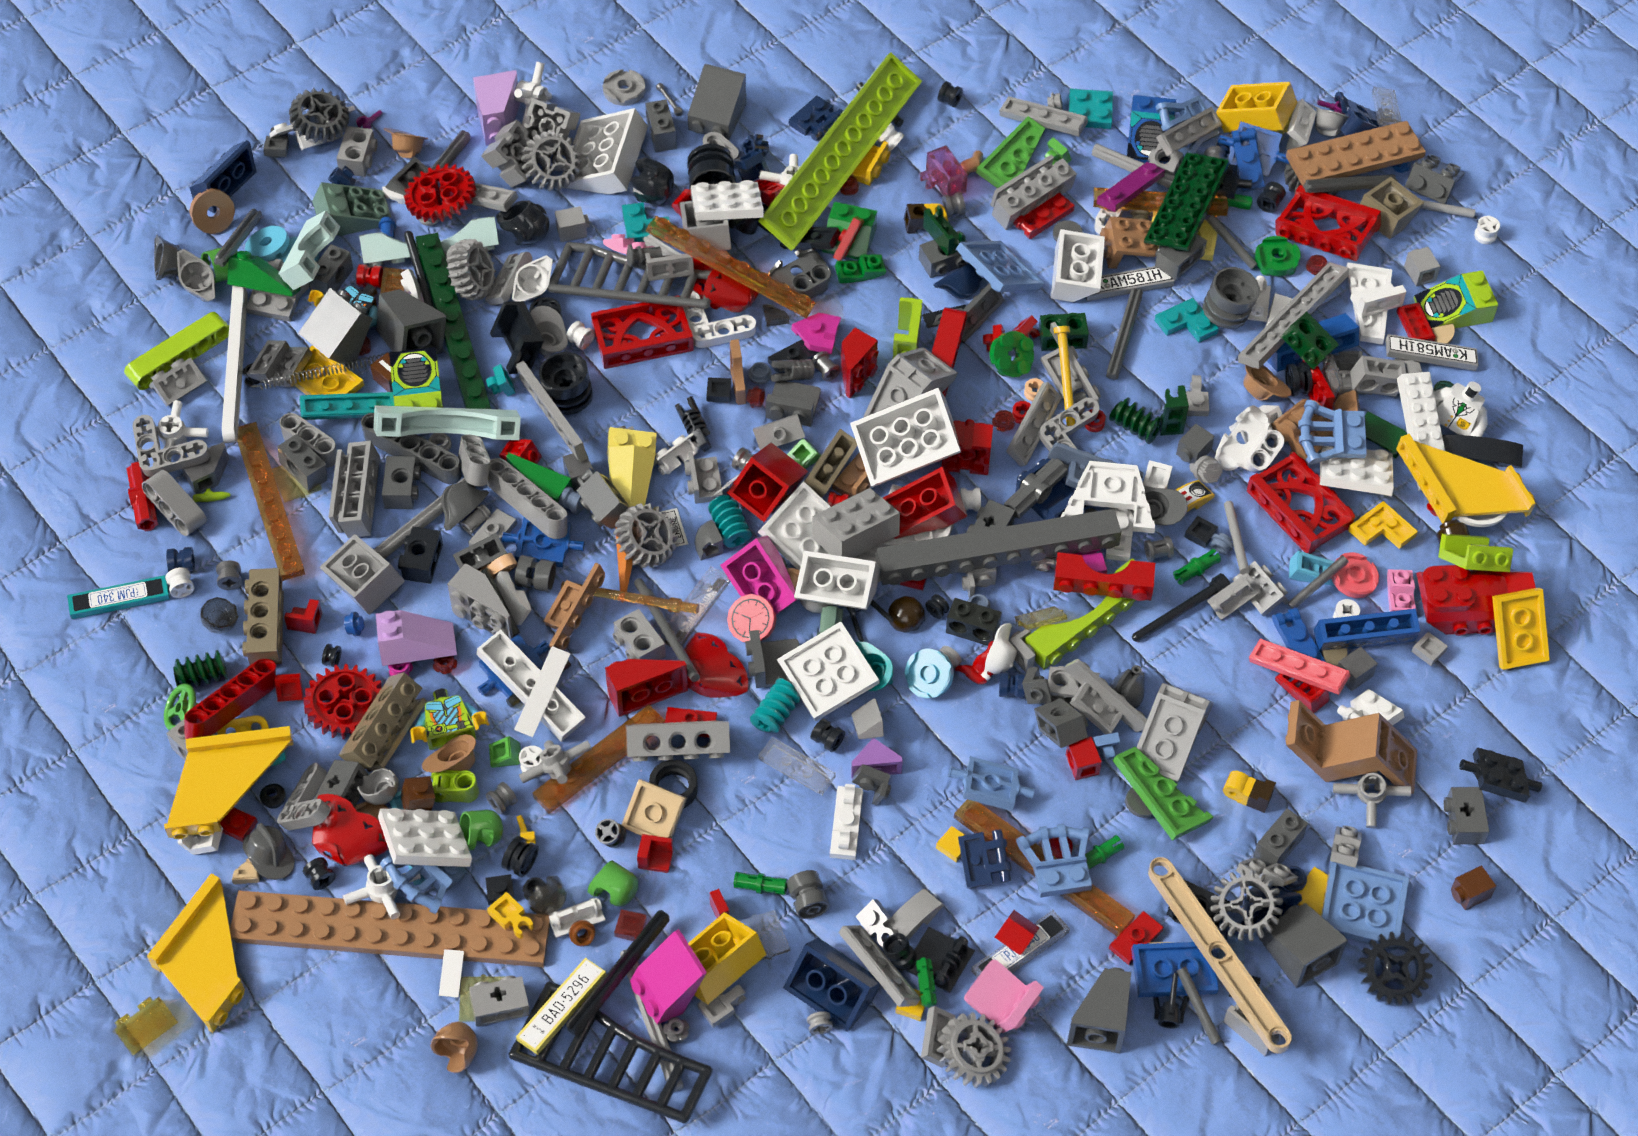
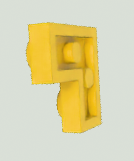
[1348,501,1418,549]

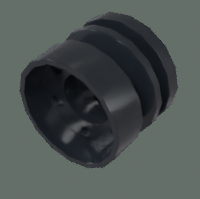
[687,144,736,189]
[539,352,593,415]

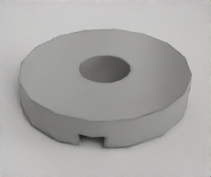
[603,69,646,106]

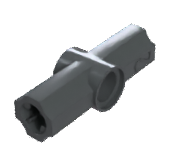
[1004,458,1068,519]

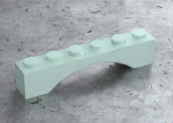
[359,216,499,267]
[374,406,521,440]

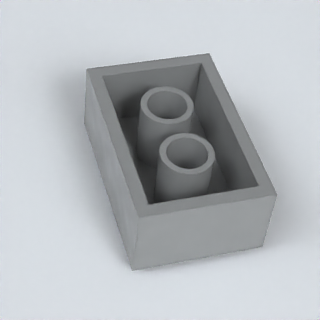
[680,201,731,256]
[812,488,900,558]

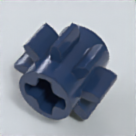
[742,134,769,157]
[328,166,356,186]

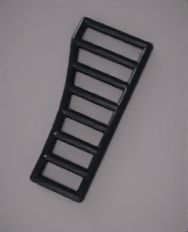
[509,981,713,1123]

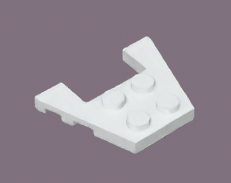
[1061,461,1155,533]

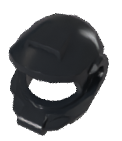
[628,158,674,205]
[496,200,550,245]

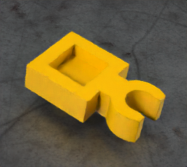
[487,892,534,939]

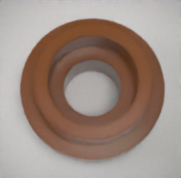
[569,920,596,946]

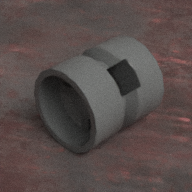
[515,555,556,592]
[786,870,830,919]

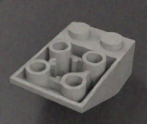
[448,563,513,640]

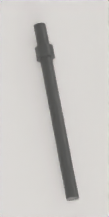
[634,578,700,682]

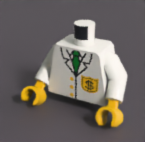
[1434,381,1488,437]

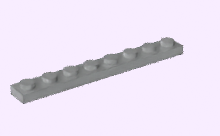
[1238,262,1349,369]

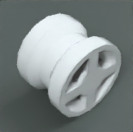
[877,124,904,151]
[1474,216,1500,244]
[566,321,595,350]
[960,488,981,512]
[166,568,194,598]
[1333,599,1360,618]
[519,746,543,773]

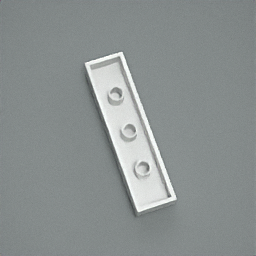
[1397,372,1445,491]
[477,630,585,742]

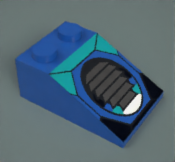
[1127,95,1176,164]

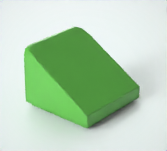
[787,438,822,469]
[489,736,521,768]

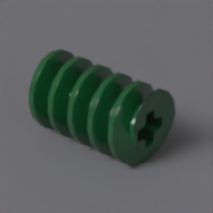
[1109,397,1161,444]
[173,650,228,687]

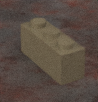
[804,429,857,498]

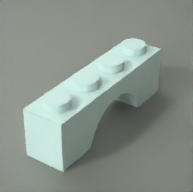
[279,211,340,290]

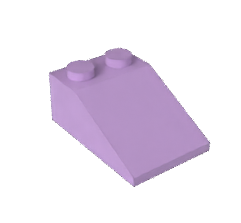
[376,610,457,666]

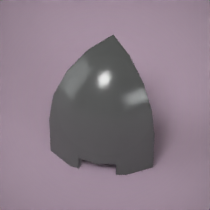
[694,520,723,560]

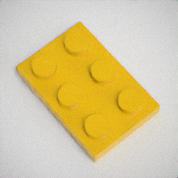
[294,345,364,395]
[1492,587,1550,670]

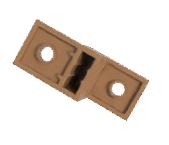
[1285,700,1417,794]

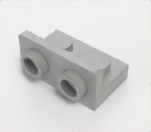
[149,358,207,407]
[684,452,723,504]
[1232,561,1289,617]

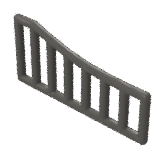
[547,242,721,309]

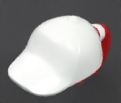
[955,623,1017,685]

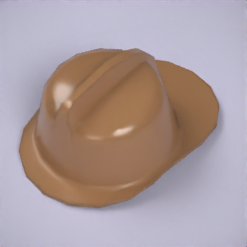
[384,128,428,158]
[1243,365,1291,400]
[422,734,476,773]

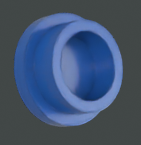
[344,611,365,636]

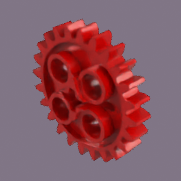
[404,164,477,223]
[303,664,382,739]

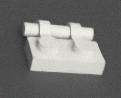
[1337,689,1404,726]

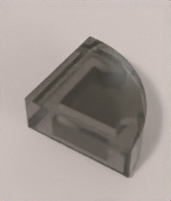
[762,304,789,327]

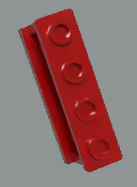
[1275,185,1381,261]
[591,295,694,369]
[1246,452,1355,554]

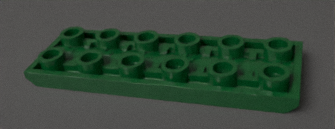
[1144,152,1229,251]

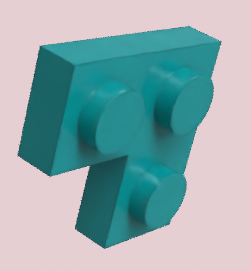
[622,202,672,242]
[1154,298,1219,343]

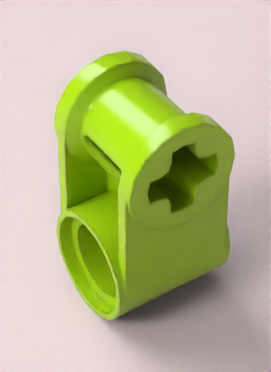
[431,770,479,803]

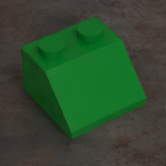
[822,202,877,260]

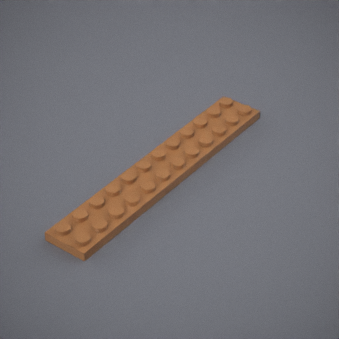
[230,890,550,967]

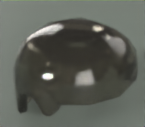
[200,597,239,634]
[528,876,567,915]

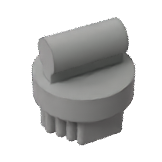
[1189,456,1223,483]

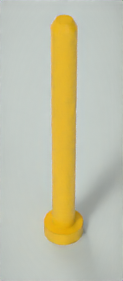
[1053,326,1076,426]

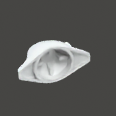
[512,255,553,302]

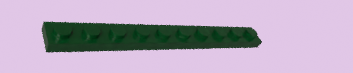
[415,233,491,409]

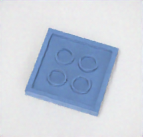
[956,241,1044,292]
[1321,861,1409,950]

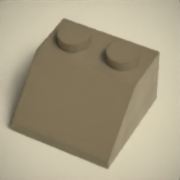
[1360,177,1425,239]

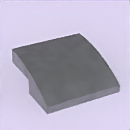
[247,340,313,387]

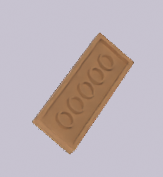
[1286,121,1426,186]

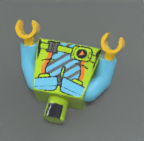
[410,688,490,751]

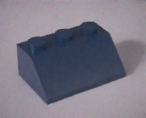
[190,140,257,213]
[783,938,881,1032]

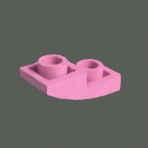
[603,234,654,254]
[1387,569,1416,611]

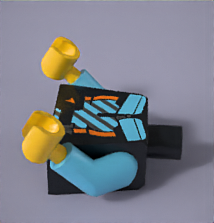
[308,284,378,328]

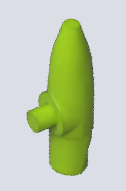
[193,488,230,502]

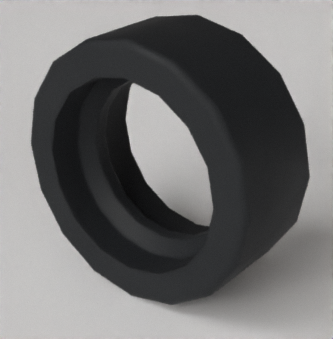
[649,760,698,809]

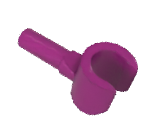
[1317,100,1345,115]
[356,110,383,129]

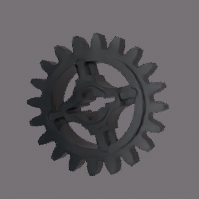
[1358,931,1433,1006]

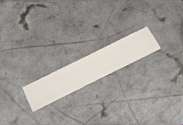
[514,646,570,737]

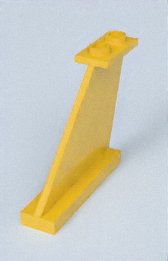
[1396,433,1536,524]
[164,726,294,840]
[147,873,245,1033]

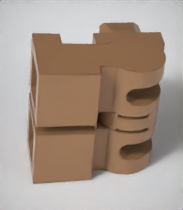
[1271,399,1333,460]

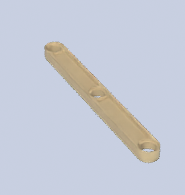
[1148,857,1292,1054]

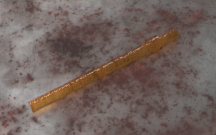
[561,581,700,614]

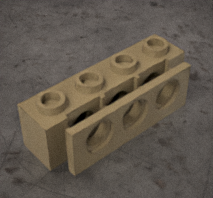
[242,568,284,665]
[338,672,427,772]

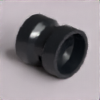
[1257,182,1286,213]
[810,718,845,753]
[882,933,917,970]

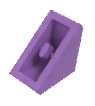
[851,738,903,779]

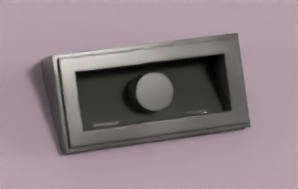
[385,157,428,196]

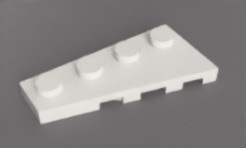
[1346,262,1392,345]

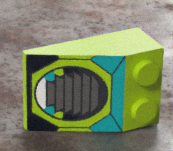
[1413,270,1498,328]
[389,347,443,408]

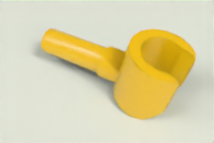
[516,815,536,844]

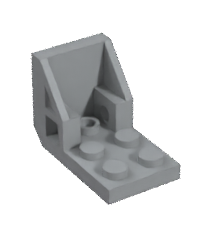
[863,347,958,418]
[1137,683,1214,782]

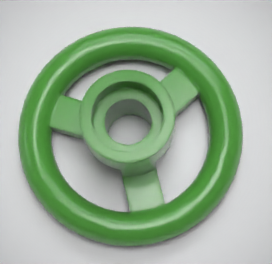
[164,684,198,730]

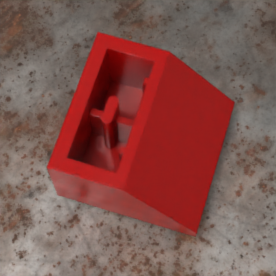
[841,327,879,398]

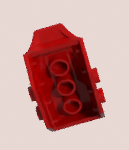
[1416,565,1536,636]

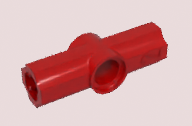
[126,462,158,532]

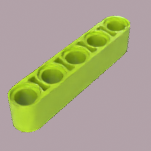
[124,312,229,390]

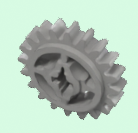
[937,1012,1011,1088]

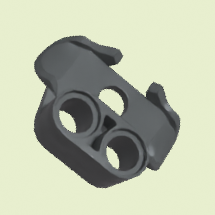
[765,248,831,303]

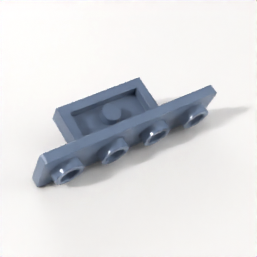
[1048,442,1143,488]

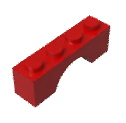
[1053,552,1156,601]

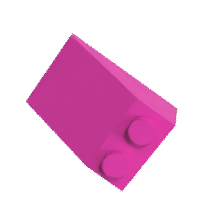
[720,535,798,615]
[630,929,707,1024]

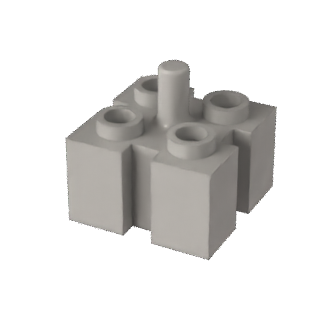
[523,98,581,155]
[481,120,547,187]

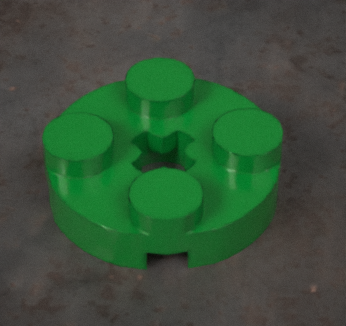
[1254,236,1301,276]
[989,331,1034,378]

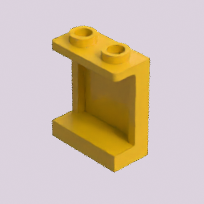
[849,141,890,186]

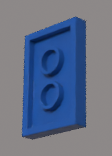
[1131,942,1219,998]

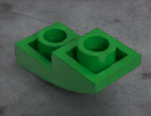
[835,255,886,284]

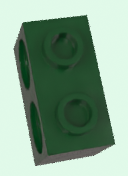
[1280,311,1339,369]
[1038,313,1089,351]

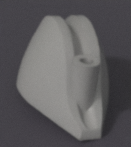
[177,249,215,302]

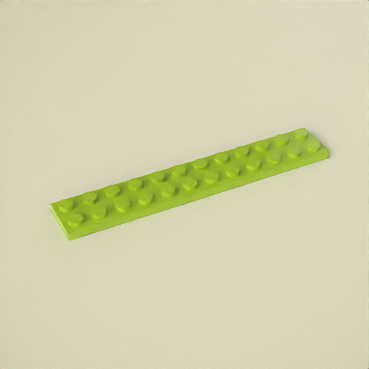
[758,52,922,251]

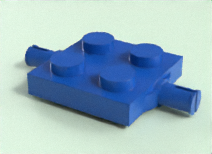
[1218,122,1289,177]
[502,517,585,568]
[477,634,551,698]

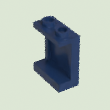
[1015,458,1088,520]

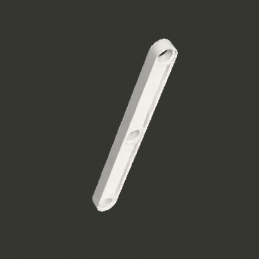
[222,285,248,443]

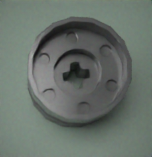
[1203,267,1260,329]

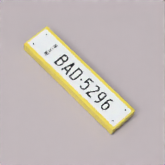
[516,958,607,1055]

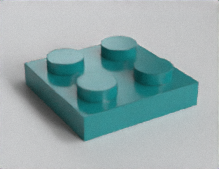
[1069,89,1113,129]

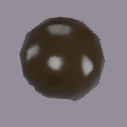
[887,596,925,632]

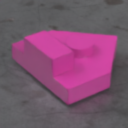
[791,313,841,355]

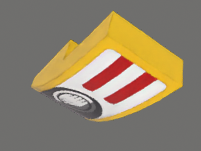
[1176,480,1215,513]

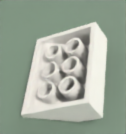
[562,108,648,194]
[850,388,961,487]

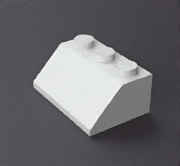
[1051,229,1105,302]
[794,551,880,610]

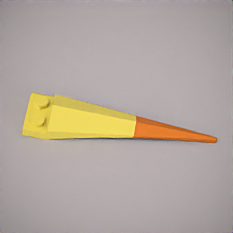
[607,427,657,603]

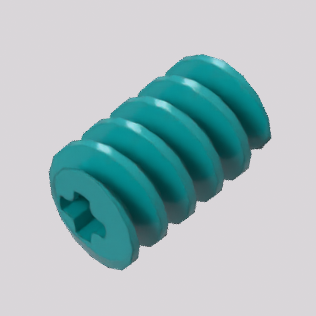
[708,495,752,548]
[750,678,801,733]

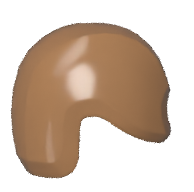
[430,1022,478,1073]

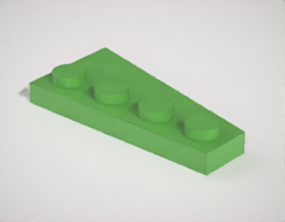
[976,116,1045,191]
[1113,747,1213,841]

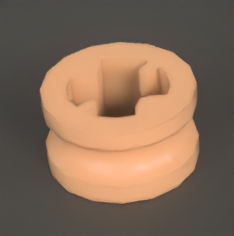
[1024,378,1044,402]

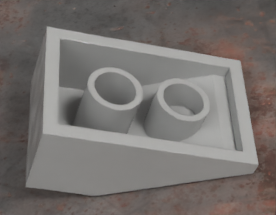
[320,534,405,615]

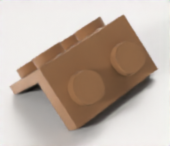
[1100,216,1158,269]

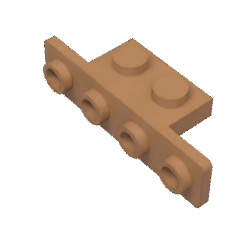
[543,563,605,650]

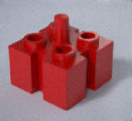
[941,419,993,475]

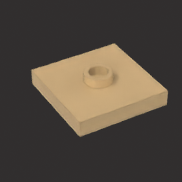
[621,779,687,839]

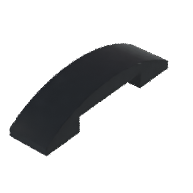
[1442,435,1523,469]

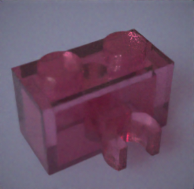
[920,145,968,196]

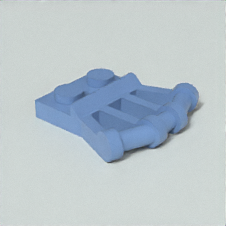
[1156,96,1220,157]
[1298,400,1367,465]
[1016,824,1092,897]
[380,856,467,914]

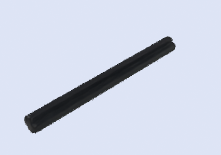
[566,910,670,1035]

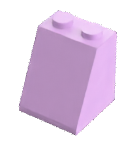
[473,70,520,145]

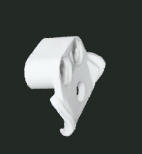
[1215,405,1284,472]

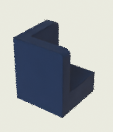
[734,151,770,181]

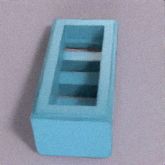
[1289,551,1335,586]

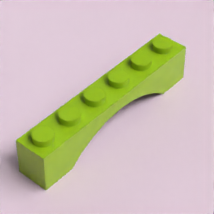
[1025,558,1136,670]

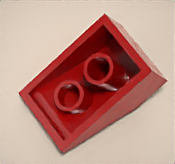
[883,466,968,539]
[605,659,688,717]

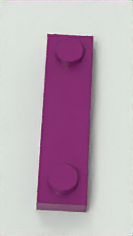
[1097,162,1165,212]

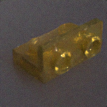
[112,997,178,1056]

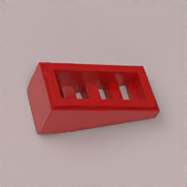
[754,179,785,207]
[1275,673,1330,713]

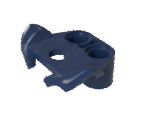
[1334,91,1391,135]

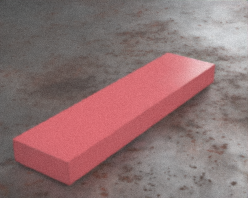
[1249,639,1350,695]

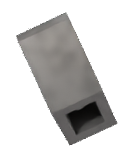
[182,442,229,494]

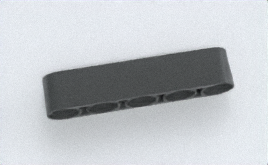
[361,413,462,484]

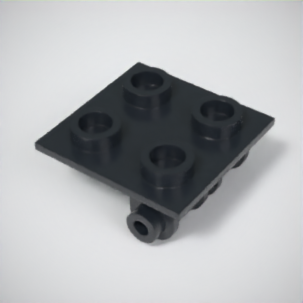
[906,927,975,993]

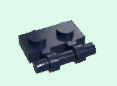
[789,95,843,140]
[958,829,1012,889]

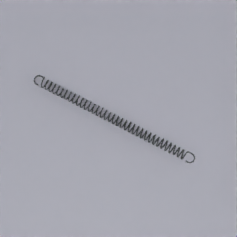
[251,353,386,390]

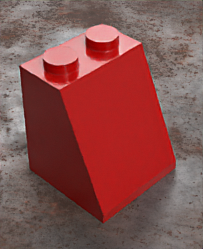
[727,442,808,522]

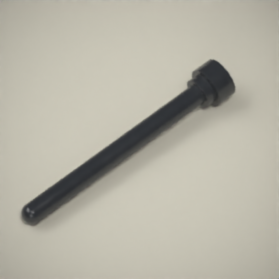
[404,231,435,308]
[1132,573,1230,642]

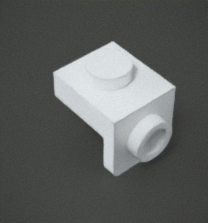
[1143,460,1172,489]
[177,827,223,855]

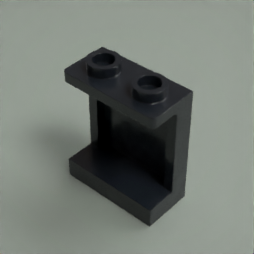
[490,301,544,374]

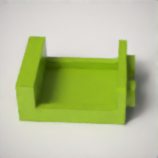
[892,297,923,359]
[1438,534,1513,572]

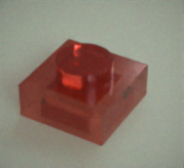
[614,909,647,941]

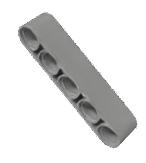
[487,458,567,539]

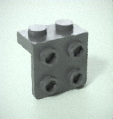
[1404,154,1465,204]
[766,381,821,427]
[745,630,799,688]

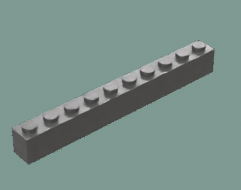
[876,509,1122,585]

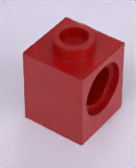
[1066,737,1102,781]

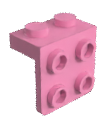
[964,960,1044,1033]

